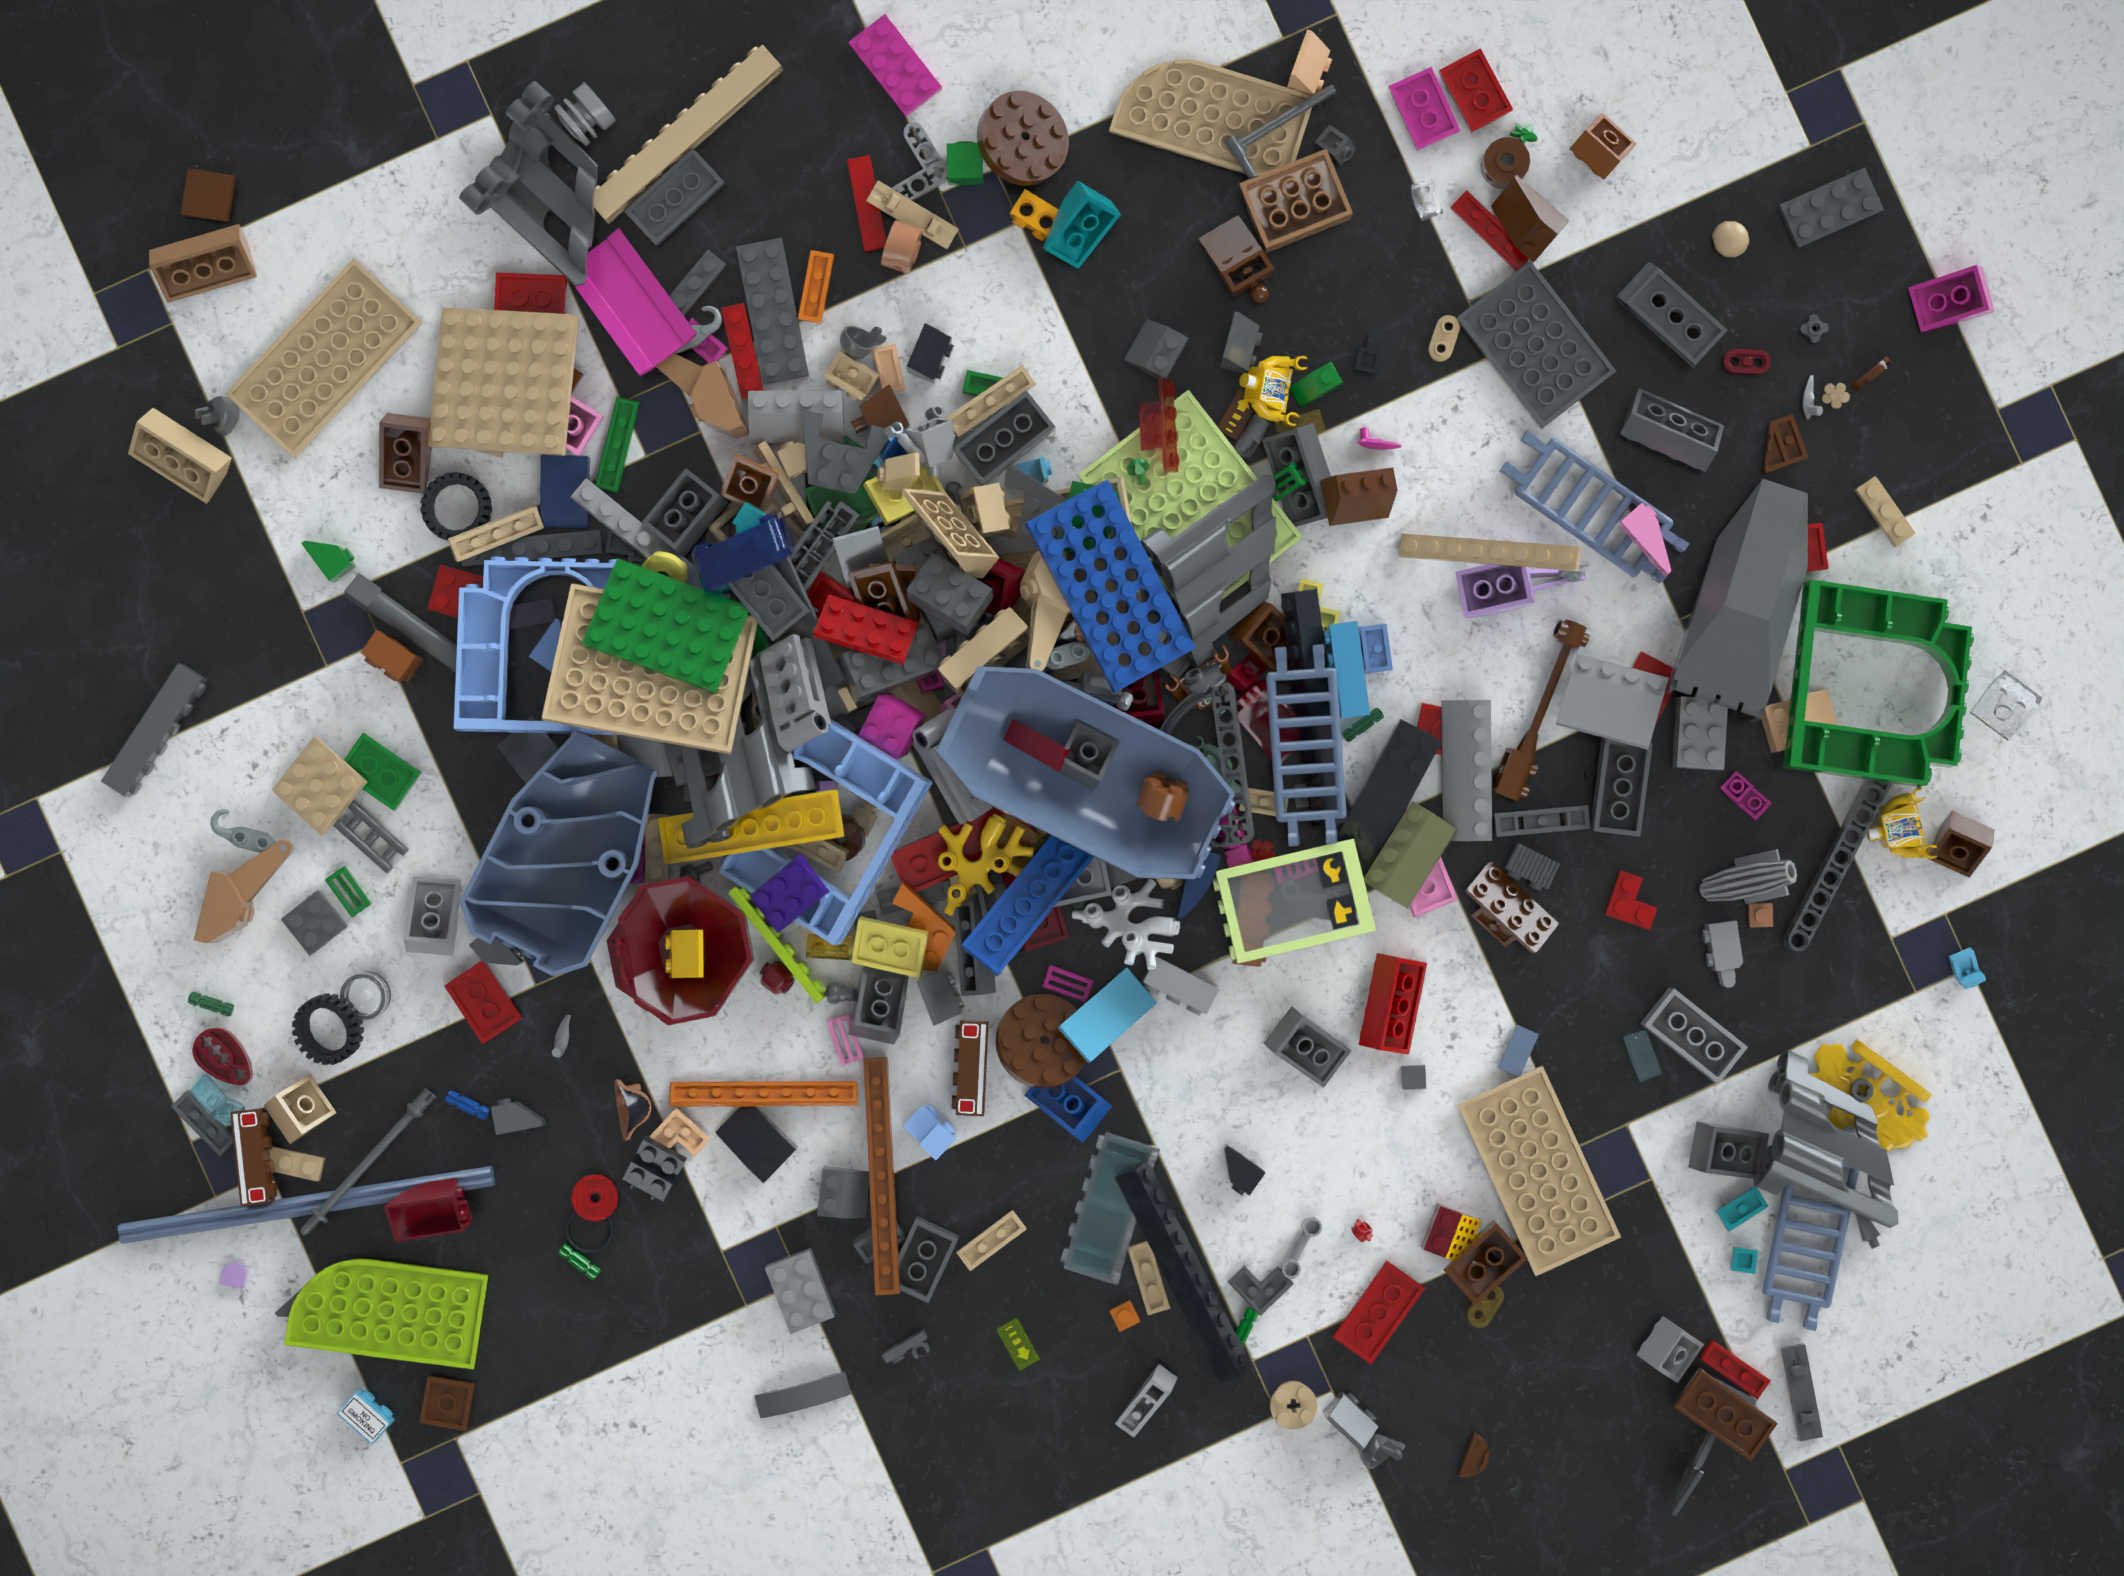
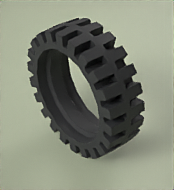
[420,472,492,541]
[292,993,364,1065]

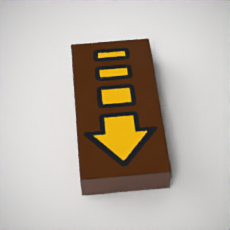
[1218,388,1254,441]

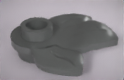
[1184,663,1226,694]

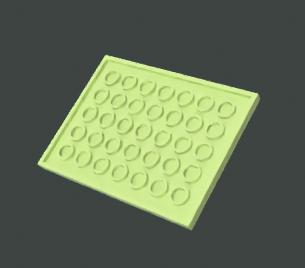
[1077,390,1303,605]

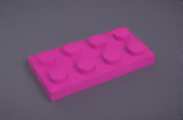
[848,14,943,117]

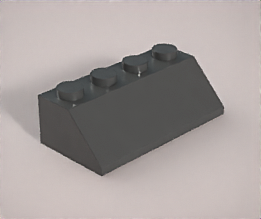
[1620,388,1724,472]
[1262,422,1331,527]

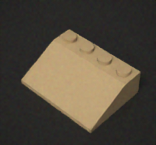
[901,489,999,578]

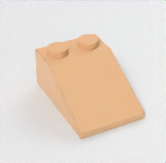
[1287,29,1332,95]
[1761,689,1837,753]

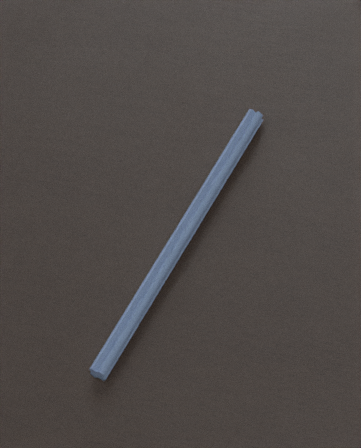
[118,1166,495,1244]

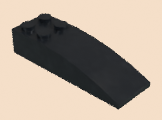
[1336,719,1442,865]

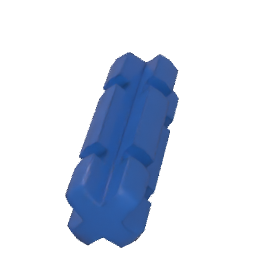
[445,1091,490,1120]

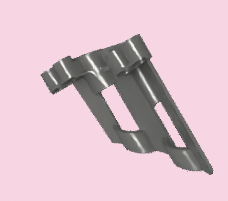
[681,652,817,849]
[1753,1049,1898,1228]

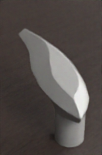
[1802,375,1823,420]
[552,1015,571,1059]

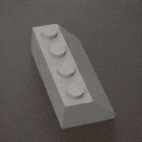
[748,390,844,445]

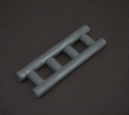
[333,801,409,874]

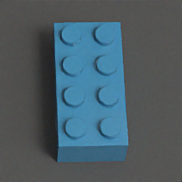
[1323,621,1370,719]

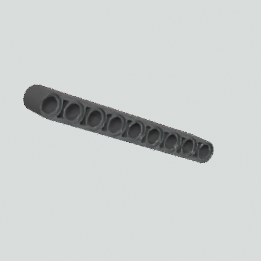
[1783,780,1892,951]

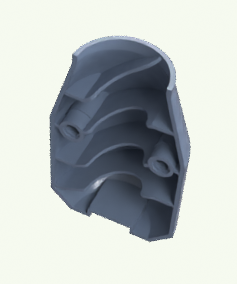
[459,730,659,977]

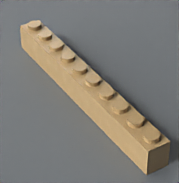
[593,45,783,224]

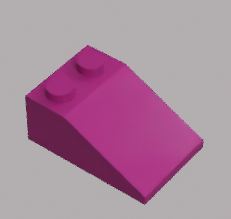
[1908,265,1995,332]

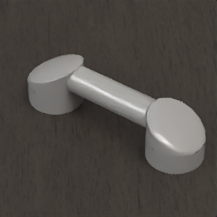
[1281,1217,1322,1279]

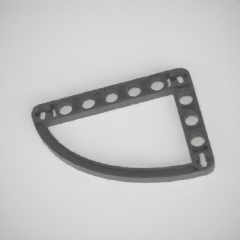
[1160,682,1254,848]

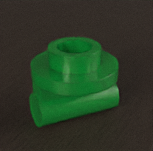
[1126,458,1150,486]

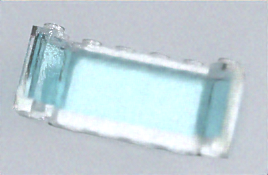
[1060,1130,1160,1285]

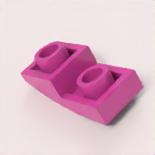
[1720,771,1771,822]

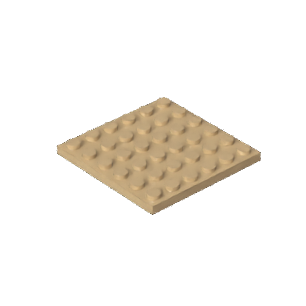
[428,307,579,456]

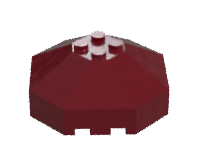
[607,876,755,1025]

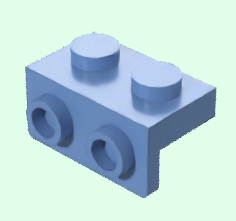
[1358,624,1393,674]

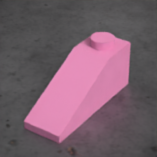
[1618,503,1671,577]

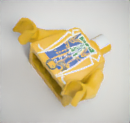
[1239,356,1308,428]
[1866,787,1938,859]

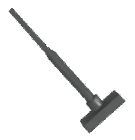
[1671,1378,1757,1516]

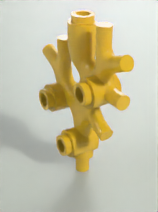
[938,813,1034,916]

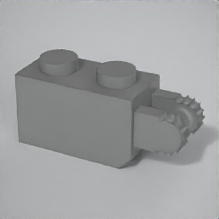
[1702,920,1743,988]

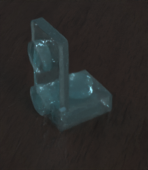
[190,1074,246,1126]

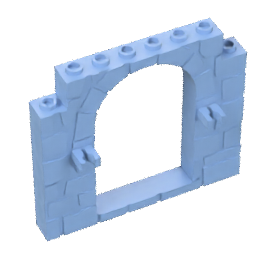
[454,557,620,735]
[719,719,933,946]

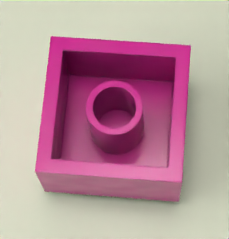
[858,692,927,760]

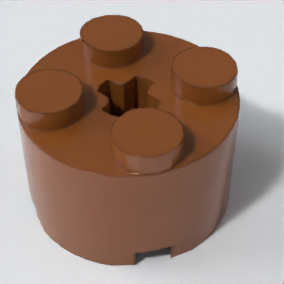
[1136,771,1189,821]

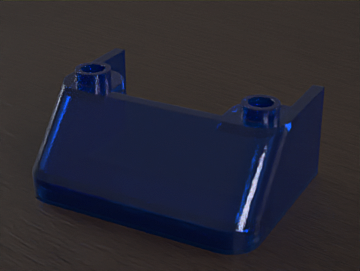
[691,510,795,592]

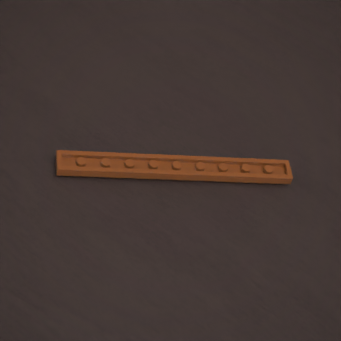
[863,1057,900,1295]

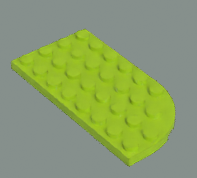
[284,1259,488,1369]

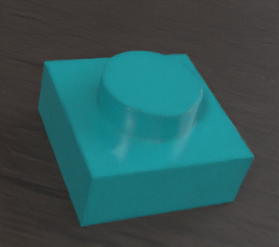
[1730,1246,1758,1274]

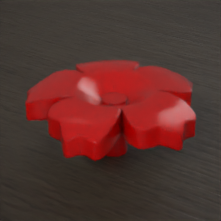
[1250,838,1276,862]

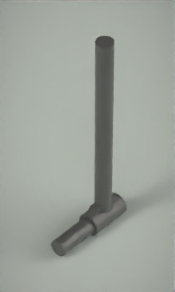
[1224,84,1336,179]

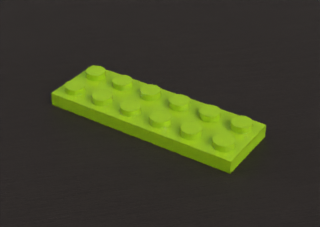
[728,886,827,1004]

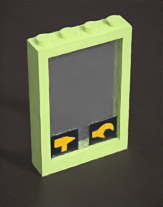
[1212,839,1376,964]

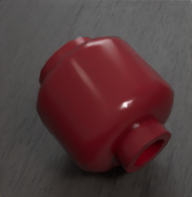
[759,960,795,995]

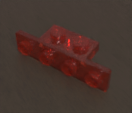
[1139,377,1180,473]

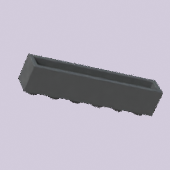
[101,663,207,797]

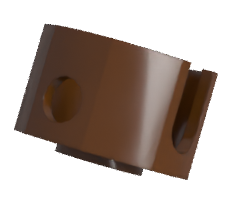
[1480,137,1531,189]

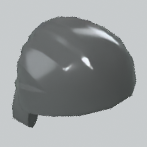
[840,326,887,359]
[1360,1433,1406,1469]

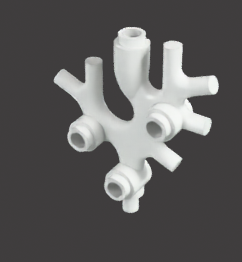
[1072,878,1180,970]

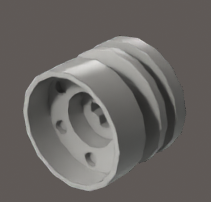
[554,82,616,146]

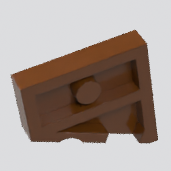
[1763,414,1809,474]

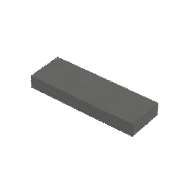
[171,1090,234,1156]

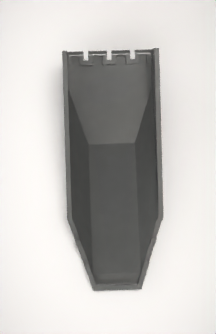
[1665,479,1808,723]

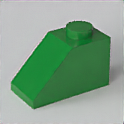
[1289,362,1343,408]
[301,541,356,583]

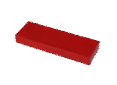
[1698,1339,1771,1400]

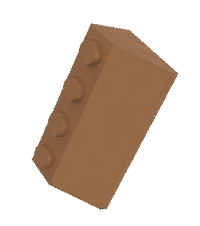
[149,224,257,303]

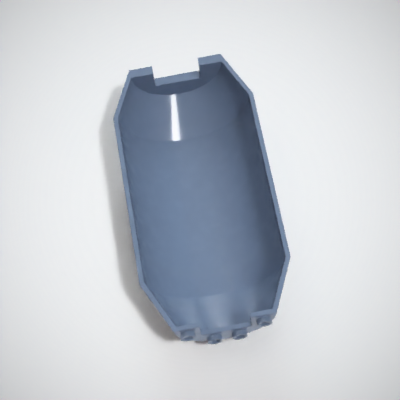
[936,666,1235,879]

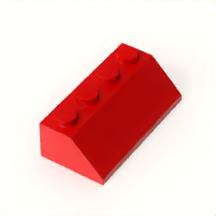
[1358,953,1427,1055]

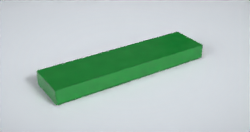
[595,396,640,493]

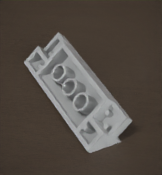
[1441,700,1492,841]

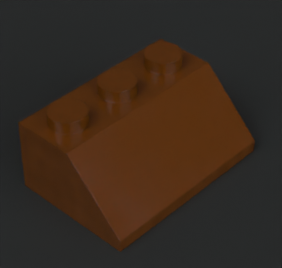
[1320,467,1398,526]

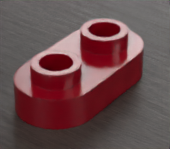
[1722,349,1771,375]

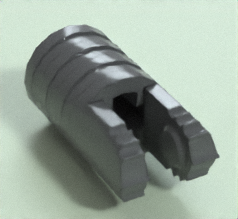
[1234,414,1271,459]

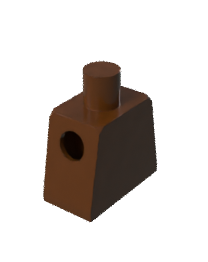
[851,384,910,434]

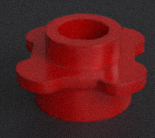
[1351,1219,1373,1243]

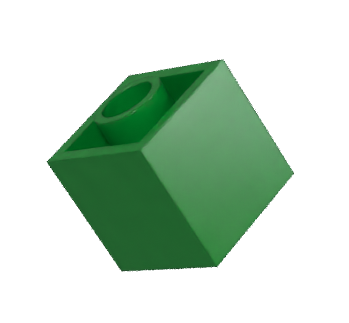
[946,141,984,186]

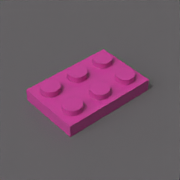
[1388,67,1460,151]

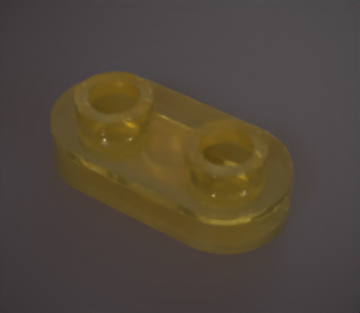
[1467,1286,1504,1328]

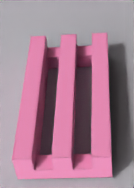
[827,1014,864,1066]

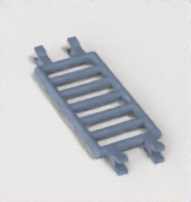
[1499,431,1689,584]
[1266,644,1347,846]
[1762,1164,1859,1331]

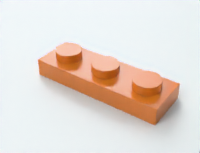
[798,250,834,325]

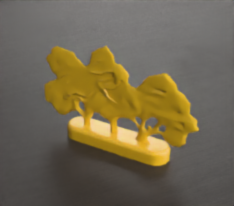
[1810,1039,1933,1151]

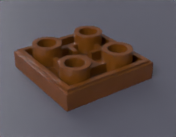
[181,168,236,223]

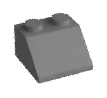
[1637,1316,1704,1383]

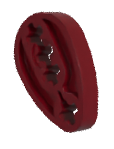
[192,1028,253,1085]

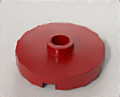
[571,1174,619,1222]

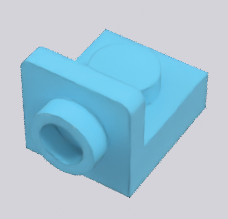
[1016,456,1052,483]

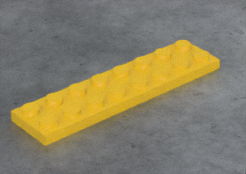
[658,790,844,865]

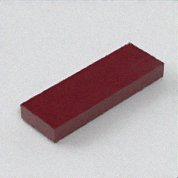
[1003,719,1069,771]

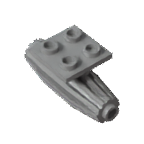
[1700,849,1797,904]

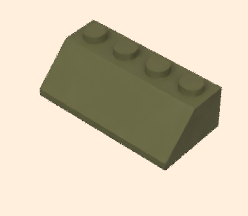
[1364,801,1457,909]

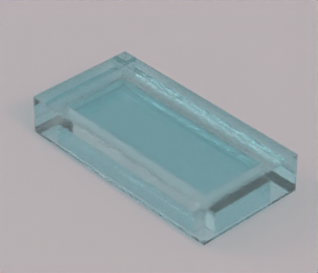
[1623,1029,1662,1082]

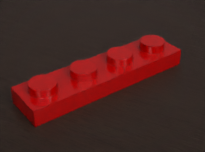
[721,303,764,400]

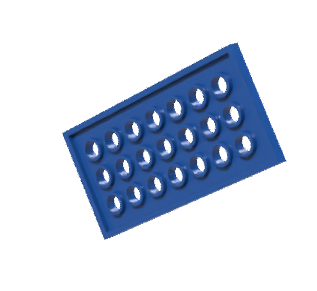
[1024,479,1195,693]

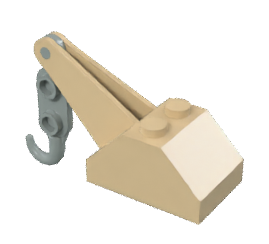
[1020,550,1100,671]

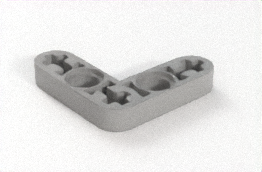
[892,122,948,206]

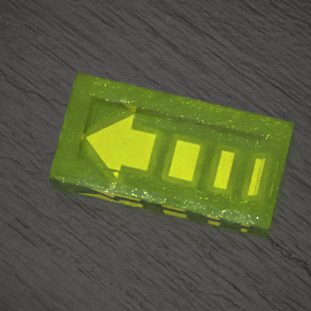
[996,1318,1040,1371]

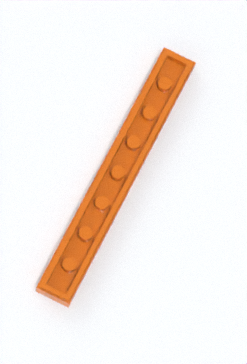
[669,1081,858,1107]

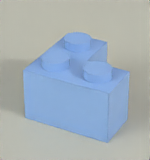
[903,1104,957,1160]

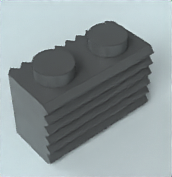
[1503,843,1560,891]

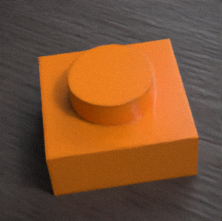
[1109,1300,1141,1332]

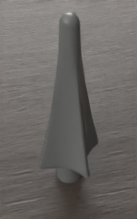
[1855,1213,1881,1249]

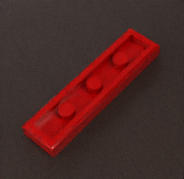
[847,155,886,252]
[1450,190,1529,271]

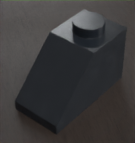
[1224,1144,1266,1196]

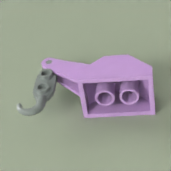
[1455,562,1589,619]

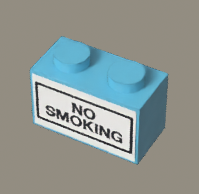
[337,1388,395,1445]

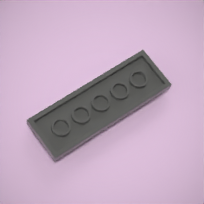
[736,238,809,385]

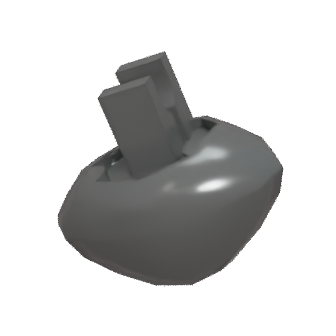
[195,396,240,436]

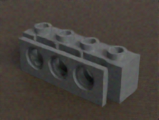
[789,501,860,592]

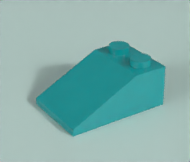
[1043,181,1121,269]

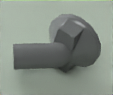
[680,861,713,882]

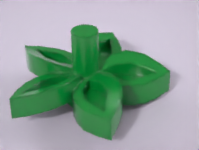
[1510,123,1538,144]

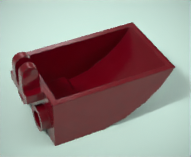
[1228,679,1300,762]
[384,1177,472,1242]

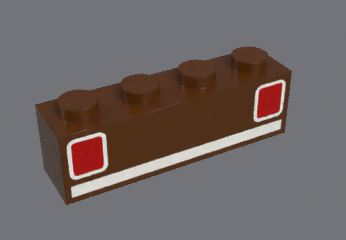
[951,1020,989,1117]
[230,1107,277,1206]

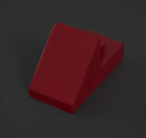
[1226,654,1267,694]

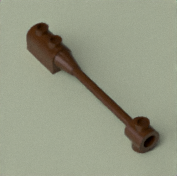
[1492,619,1590,802]

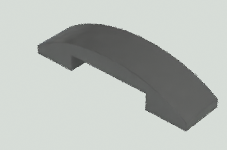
[754,1371,851,1418]

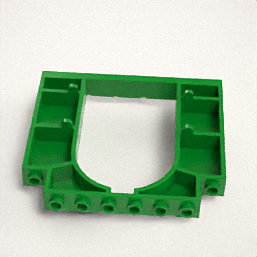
[1783,579,1974,787]

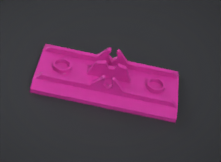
[573,228,697,376]

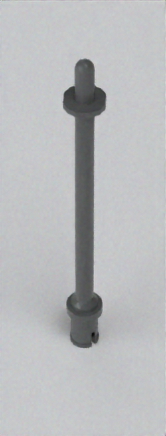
[301,1087,436,1235]

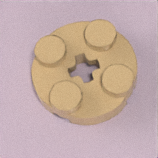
[1270,1381,1317,1429]

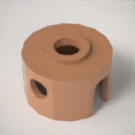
[881,220,923,274]

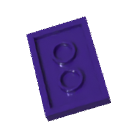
[750,854,830,933]

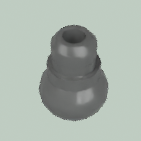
[827,982,856,1004]

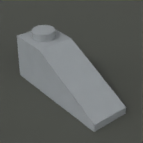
[1115,1364,1178,1437]

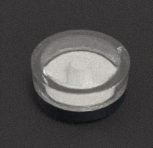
[340,971,391,1020]

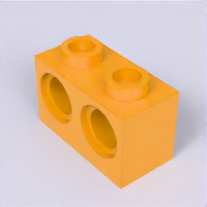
[1010,189,1059,241]

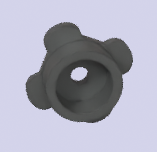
[1800,314,1829,343]

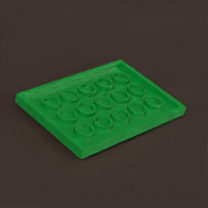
[582,558,750,694]

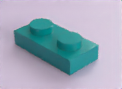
[1715,1186,1769,1232]

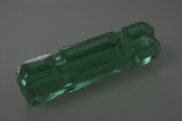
[1341,708,1384,742]
[188,992,235,1017]

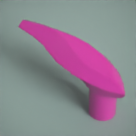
[1357,427,1401,450]

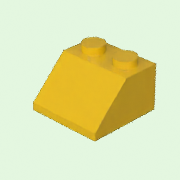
[665,930,703,978]

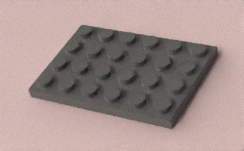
[1456,261,1616,429]

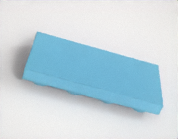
[1058,968,1157,1063]

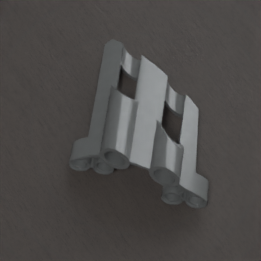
[459,81,598,286]
[1140,474,1276,668]

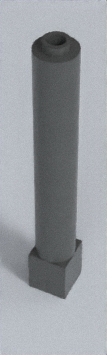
[344,573,457,673]

